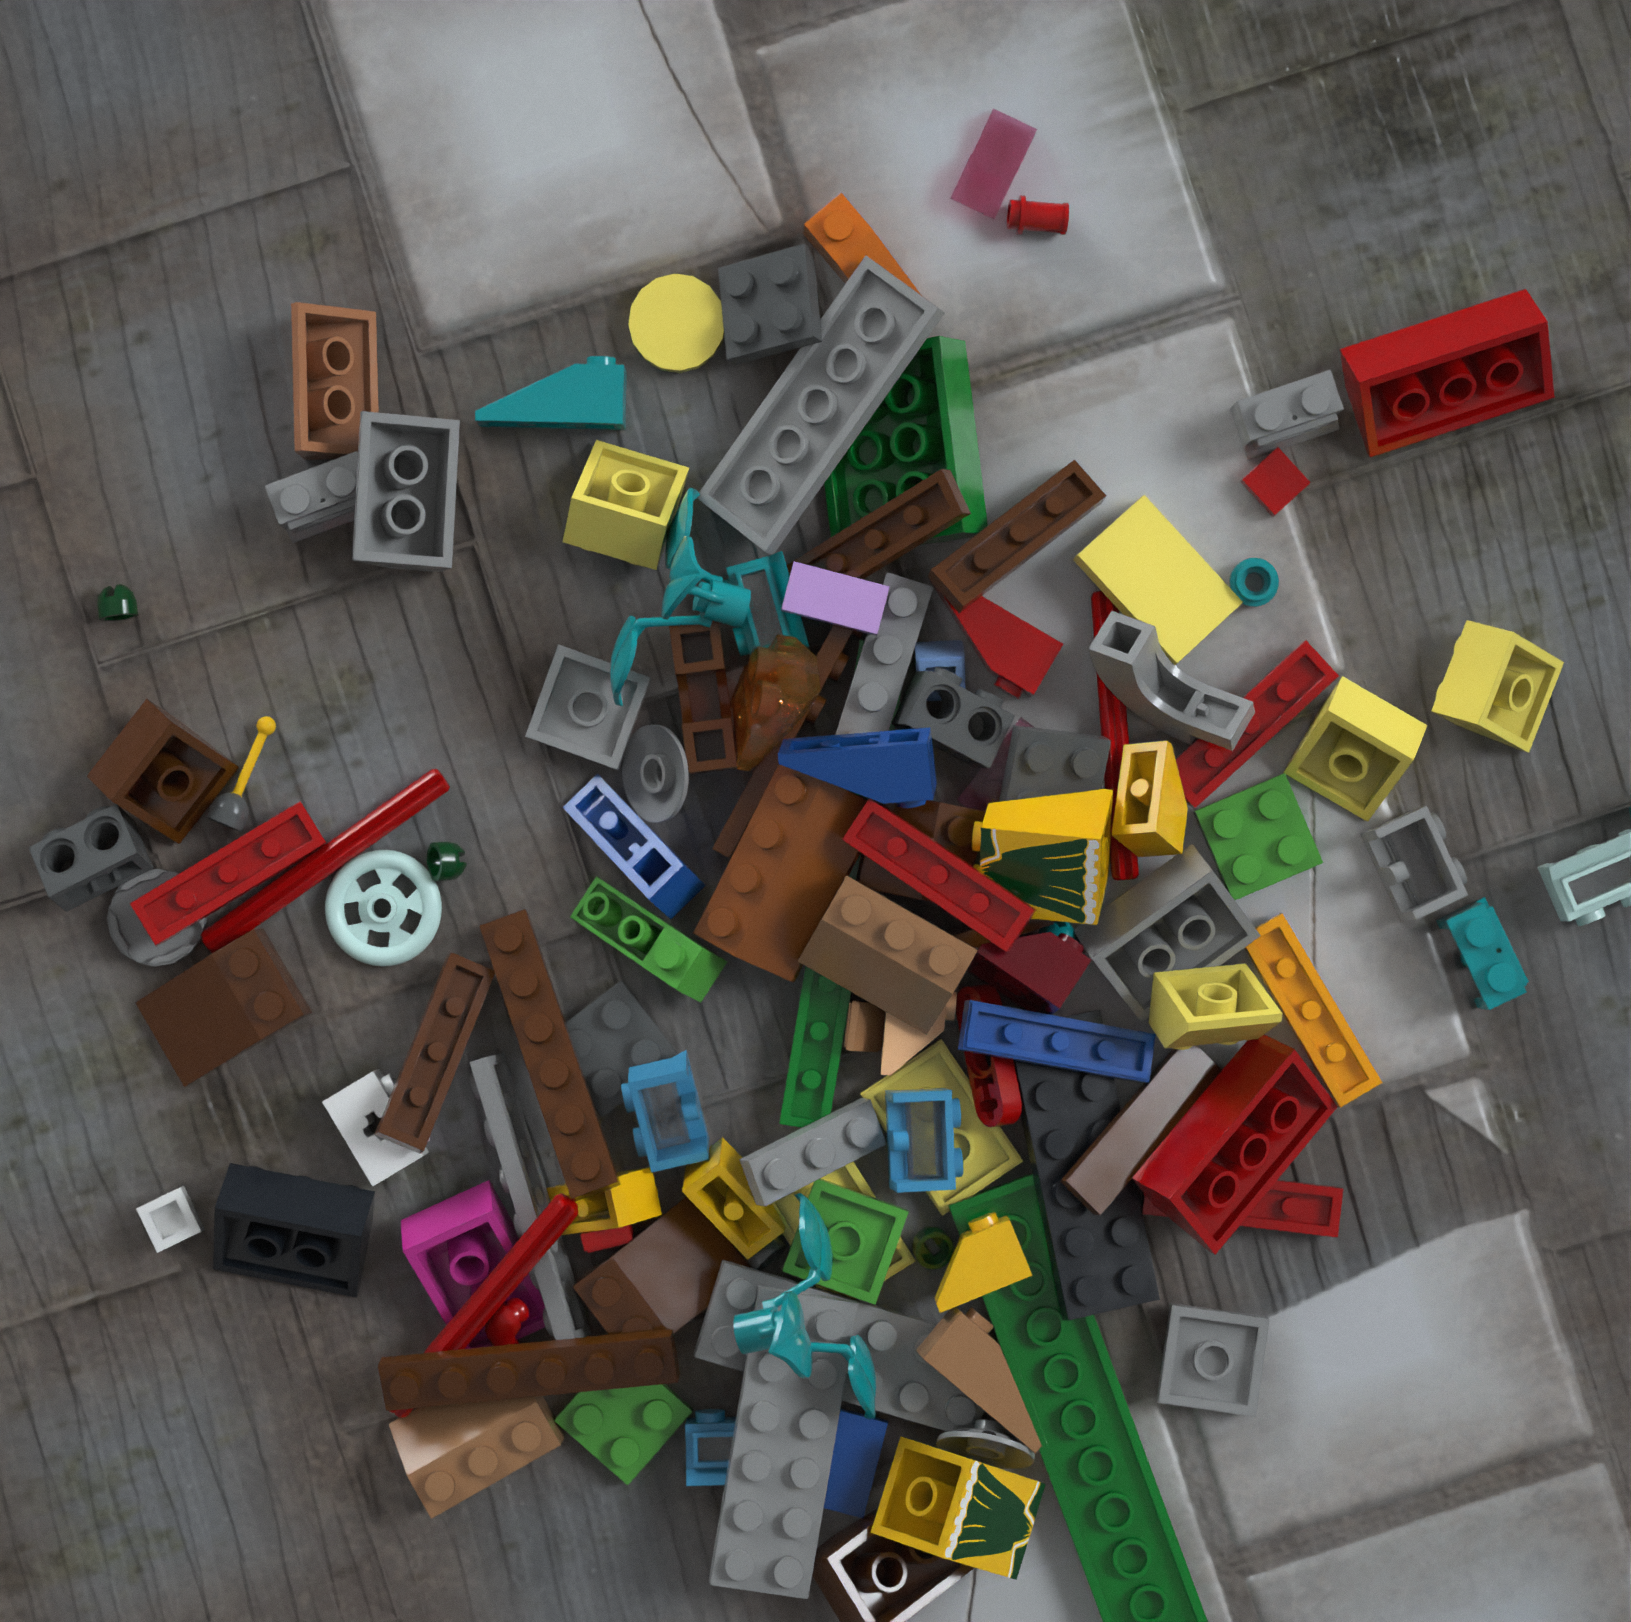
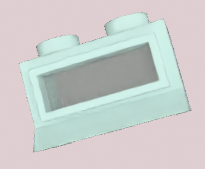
[1537,829,1631,927]

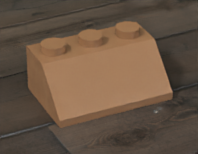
[798,875,978,1035]
[389,1396,565,1519]

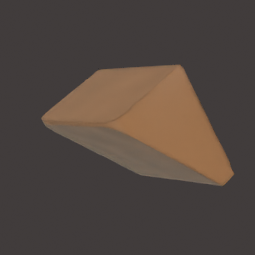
[844,1000,885,1052]

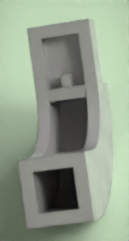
[1088,611,1255,751]

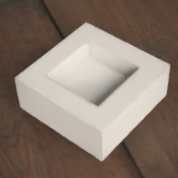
[136,1186,205,1253]

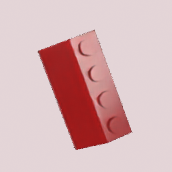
[1340,289,1555,457]
[1132,1034,1338,1255]

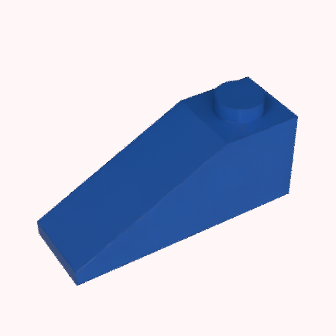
[778,727,937,808]
[563,773,706,919]

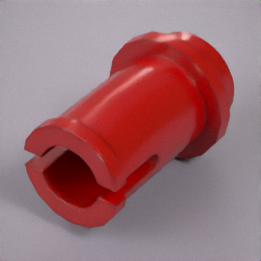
[1007,195,1069,235]

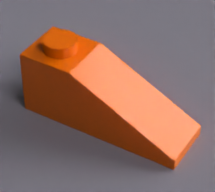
[804,192,922,296]

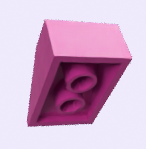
[401,1180,545,1349]

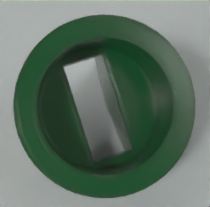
[97,584,139,621]
[427,842,467,881]
[912,1226,954,1269]

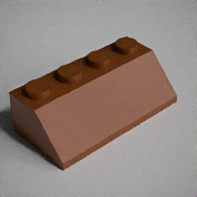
[693,764,868,982]

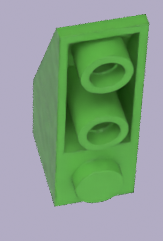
[570,876,727,1003]

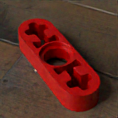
[956,984,1022,1127]

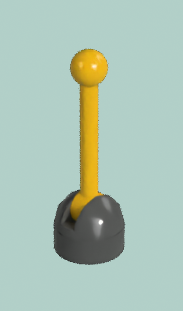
[206,716,276,832]

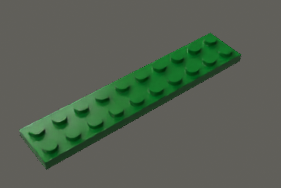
[948,1173,1208,1622]

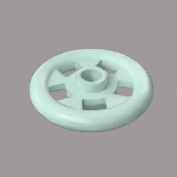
[325,849,442,967]

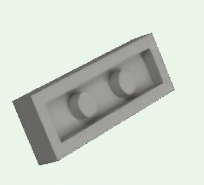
[739,1098,886,1207]

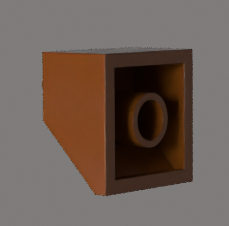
[87,699,239,844]
[856,800,985,902]

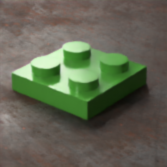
[1193,773,1323,900]
[782,1178,909,1305]
[554,1384,693,1485]

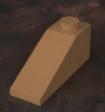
[916,1307,1042,1454]

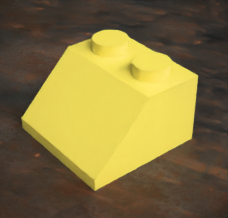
[563,440,689,570]
[1431,620,1564,753]
[1283,676,1428,822]
[1148,963,1283,1050]

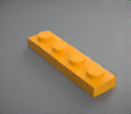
[1244,913,1383,1108]

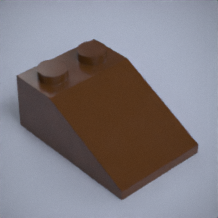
[135,928,312,1087]
[573,1196,751,1335]
[812,1508,974,1622]

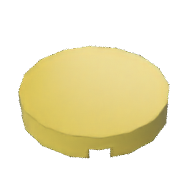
[628,274,724,373]

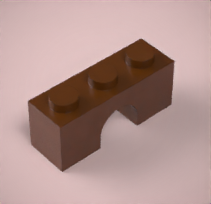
[669,621,739,775]

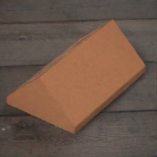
[291,302,379,460]

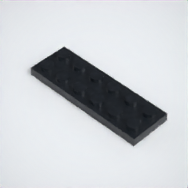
[1013,1010,1160,1321]

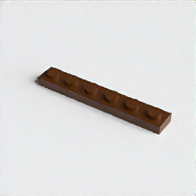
[712,625,864,859]
[479,909,621,1202]
[378,1329,680,1411]

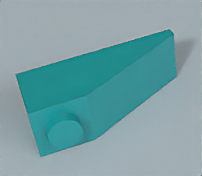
[475,356,627,430]

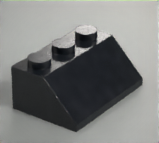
[213,1163,375,1298]

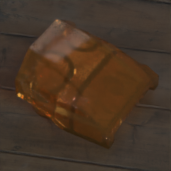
[730,634,821,771]

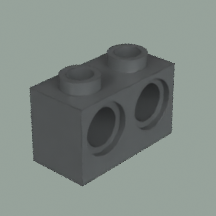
[891,667,1015,768]
[28,804,154,912]

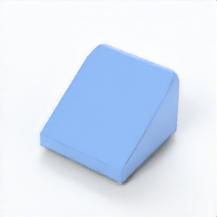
[914,640,966,701]

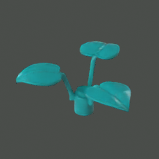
[610,488,751,706]
[733,1193,876,1420]

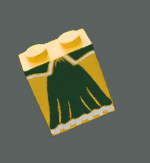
[972,789,1113,925]
[870,1436,1046,1580]

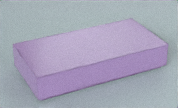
[781,561,890,636]

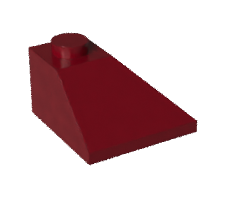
[966,932,1091,1015]

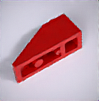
[930,580,1064,700]

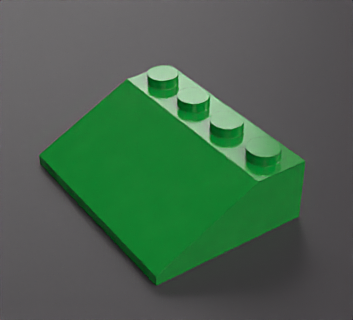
[824,336,988,545]

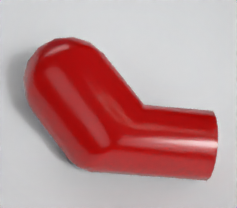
[485,1297,529,1346]

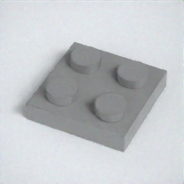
[525,644,651,770]
[1157,1303,1270,1417]

